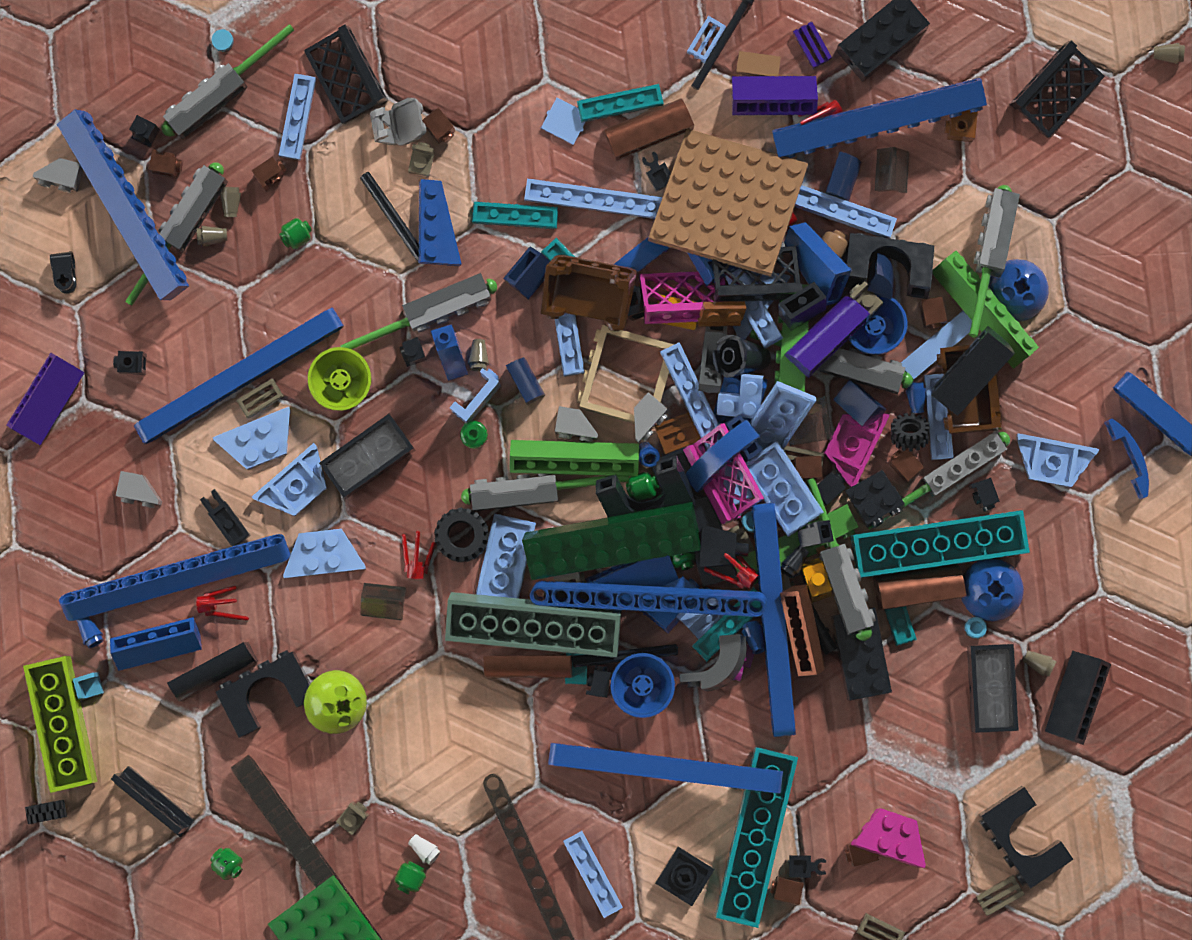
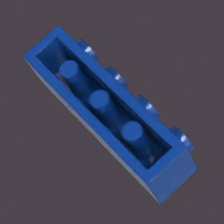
[110,617,202,671]

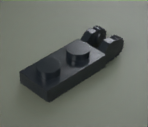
[200,489,251,547]

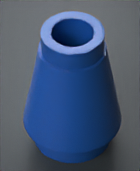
[905,382,926,413]
[639,442,660,467]
[77,617,104,648]
[742,621,765,654]

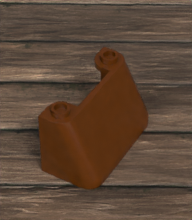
[541,255,637,331]
[937,345,1002,434]

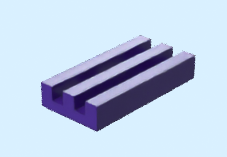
[793,21,832,69]

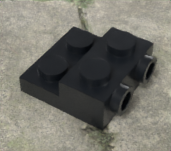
[845,469,905,528]

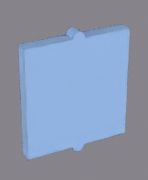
[541,98,585,145]

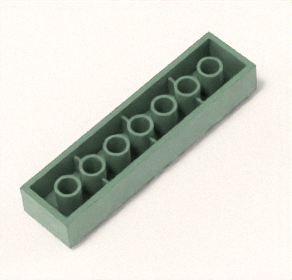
[445,592,622,657]

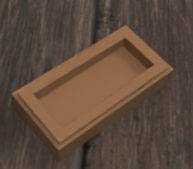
[736,51,781,76]

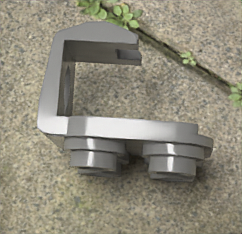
[370,98,426,145]

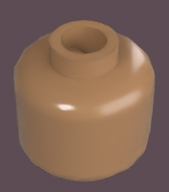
[822,230,848,259]

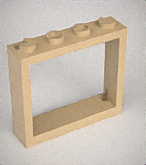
[577,325,674,429]

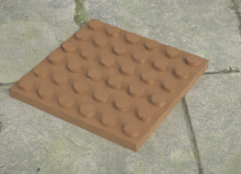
[648,129,808,277]

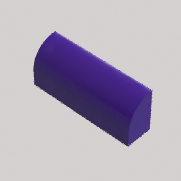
[732,76,818,115]
[784,296,870,378]
[7,353,85,445]

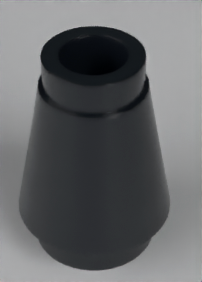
[781,545,809,578]

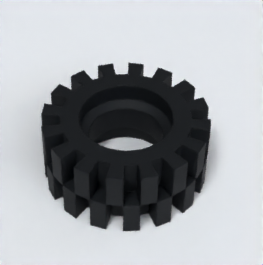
[891,413,930,452]
[25,800,67,824]

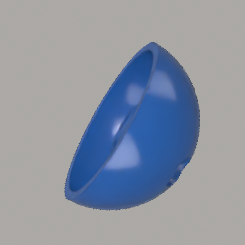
[988,259,1049,322]
[849,293,907,355]
[961,558,1024,622]
[611,653,675,718]

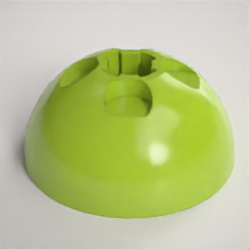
[308,347,371,411]
[304,670,367,734]

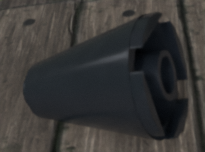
[713,335,771,378]

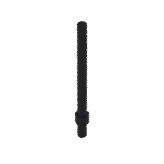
[691,0,755,90]

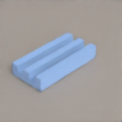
[687,16,726,63]

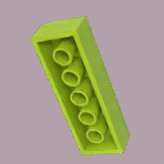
[23,656,98,793]

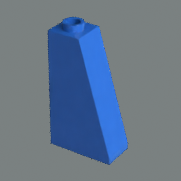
[784,222,851,306]
[431,324,468,381]

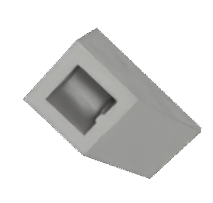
[33,158,84,193]
[634,392,668,443]
[555,406,598,442]
[116,471,162,508]

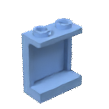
[450,368,501,423]

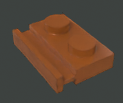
[698,301,746,327]
[654,412,701,455]

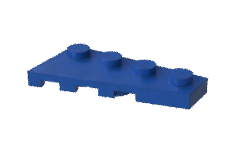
[419,179,462,266]

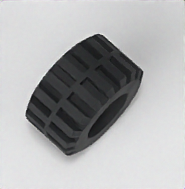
[434,508,489,562]

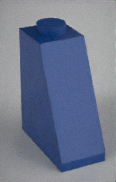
[641,577,700,634]

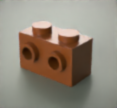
[944,110,978,142]

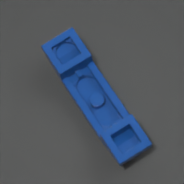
[613,238,670,274]
[1104,419,1149,500]
[686,420,760,493]

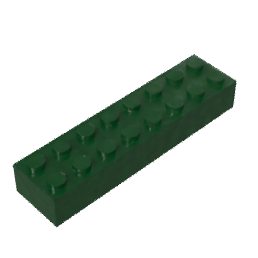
[522,502,701,580]

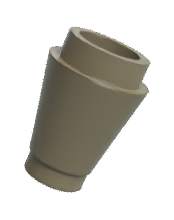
[1153,43,1185,64]
[220,187,241,217]
[196,226,227,247]
[468,339,489,372]
[1023,650,1057,677]

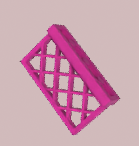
[639,272,726,324]
[683,423,764,524]

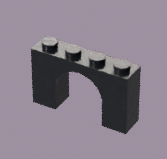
[845,233,935,299]
[596,455,695,517]
[216,650,311,738]
[978,786,1074,889]

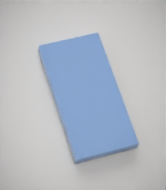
[750,381,816,450]
[745,441,824,537]
[476,513,536,599]

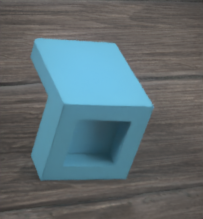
[73,672,104,700]

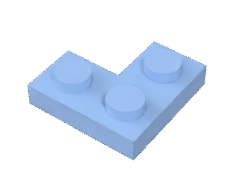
[717,374,763,418]

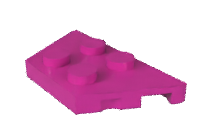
[824,414,890,488]
[851,808,926,868]

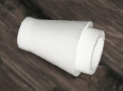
[408,834,441,865]

